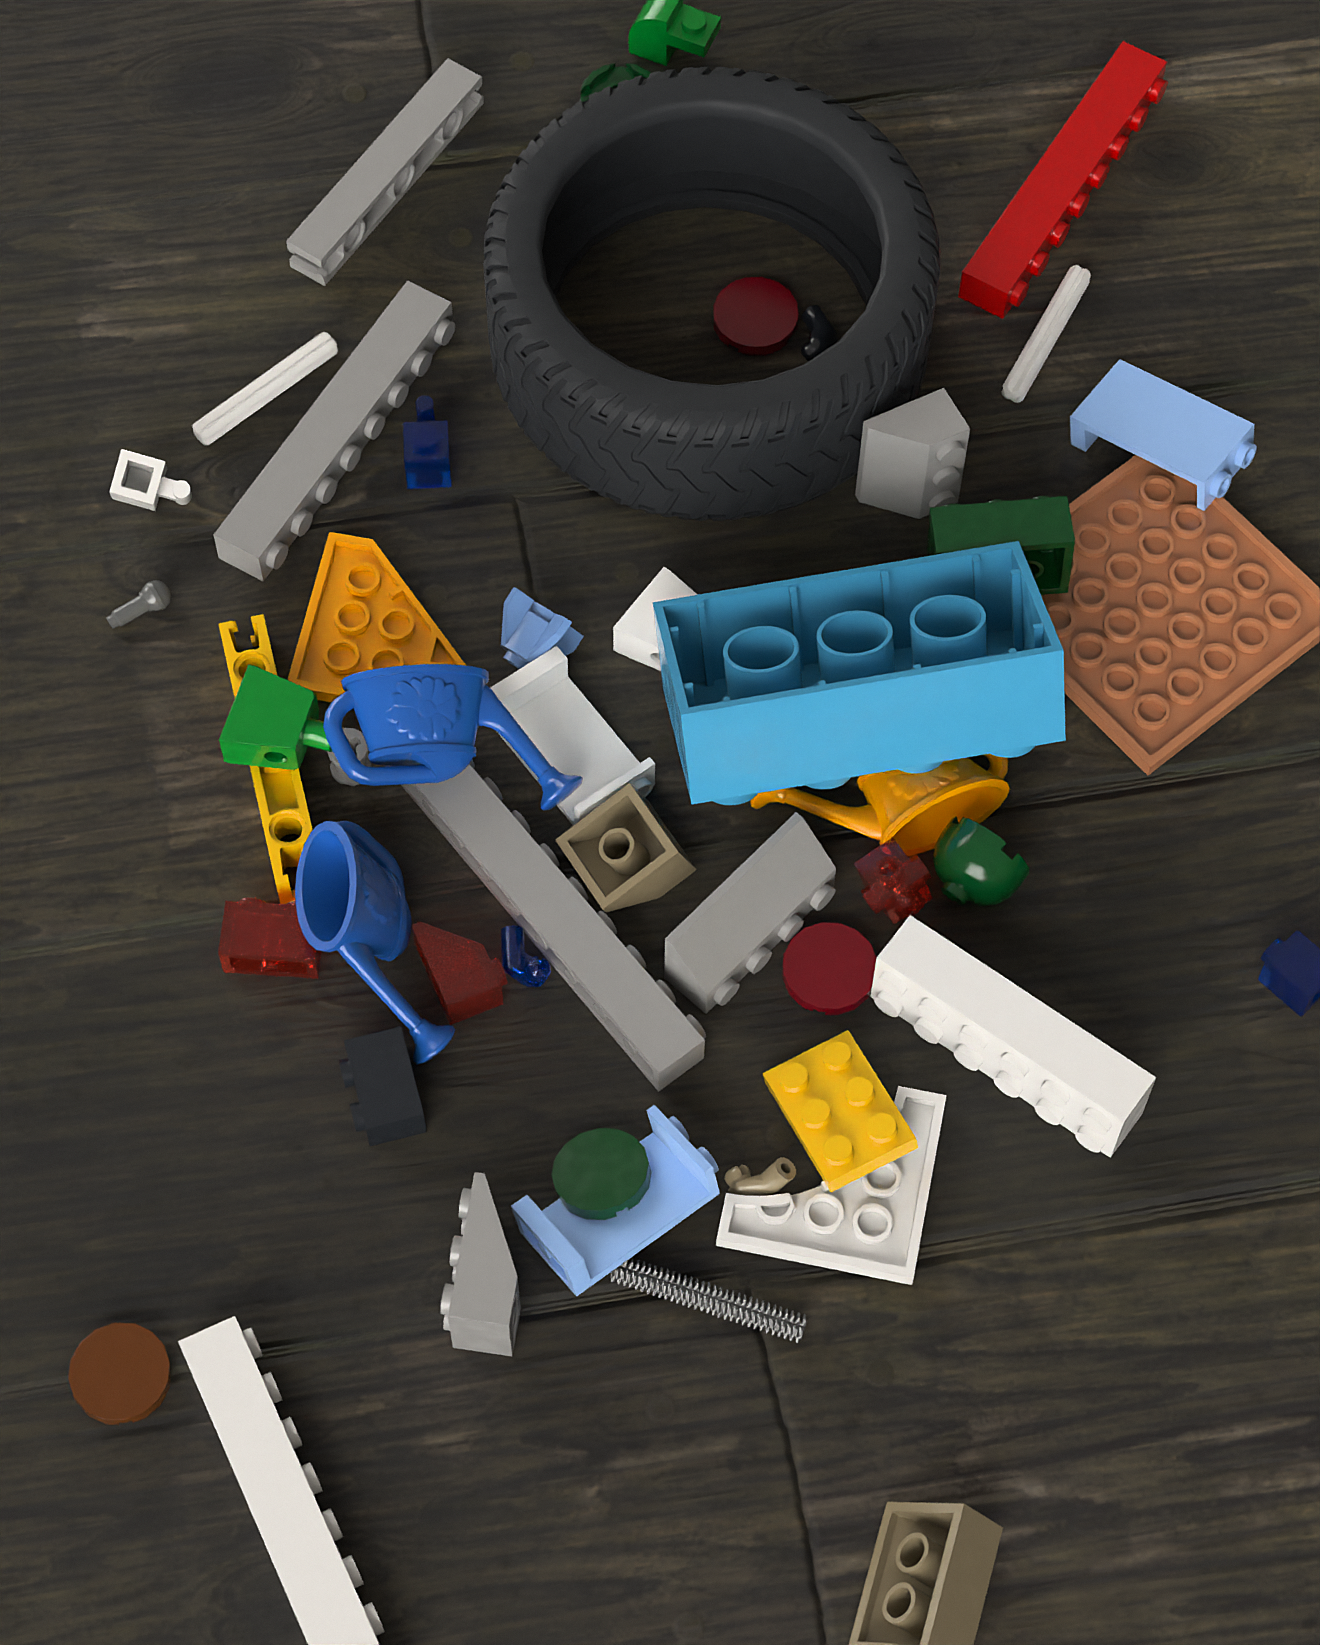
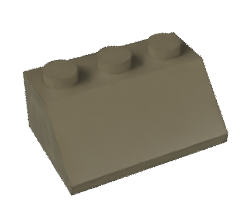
[849,1502,1003,1645]

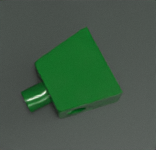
[219,664,332,770]

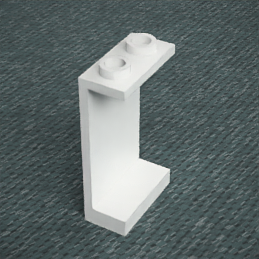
[491,646,655,826]

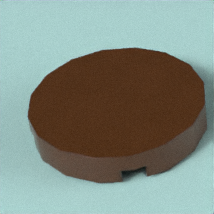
[68,1323,171,1425]

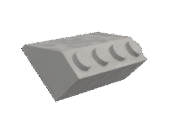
[664,812,836,1014]

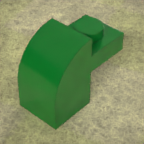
[629,0,721,66]

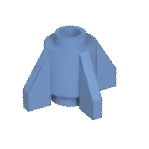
[500,587,584,669]

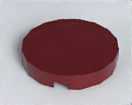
[713,277,798,355]
[782,922,877,1015]

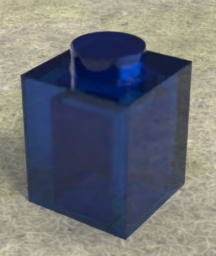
[1258,930,1320,1017]

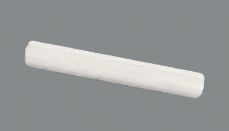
[1002,265,1091,403]
[192,332,338,445]

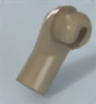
[725,1157,796,1196]

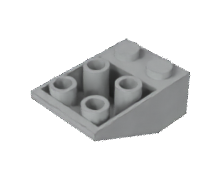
[441,1172,521,1356]

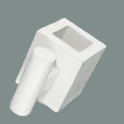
[109,449,192,511]

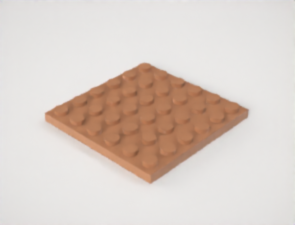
[1041,455,1320,775]

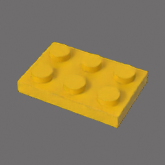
[762,1030,918,1192]

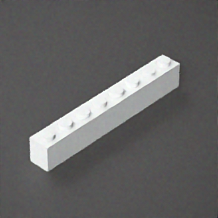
[178,1316,385,1645]

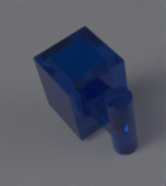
[403,396,452,489]

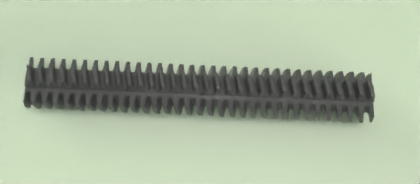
[610,1258,808,1343]

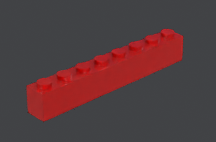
[958,41,1168,319]

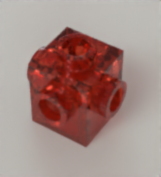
[854,837,933,924]

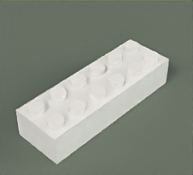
[870,915,1156,1158]

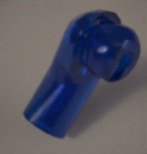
[501,925,551,987]

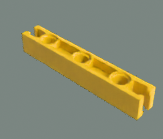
[218,614,313,905]

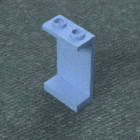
[1070,359,1257,511]
[511,1105,720,1296]

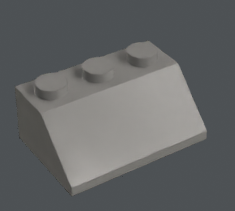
[855,388,970,519]

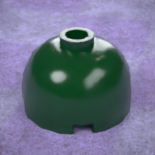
[933,816,1029,906]

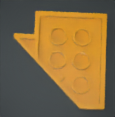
[287,532,466,702]

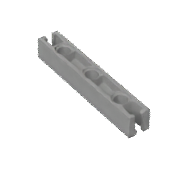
[286,58,484,286]

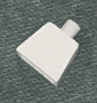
[613,567,697,671]

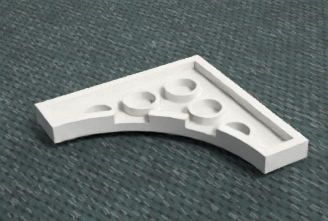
[716,1086,946,1285]

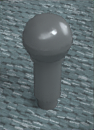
[106,580,172,629]

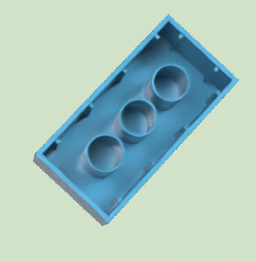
[652,541,1066,805]

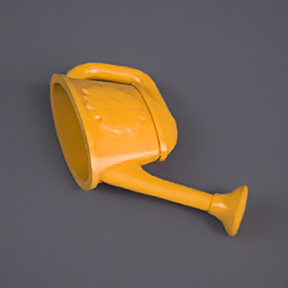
[750,754,1010,857]

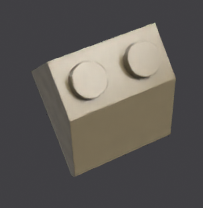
[555,783,697,913]

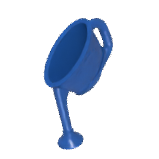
[323,664,583,811]
[295,820,455,1064]

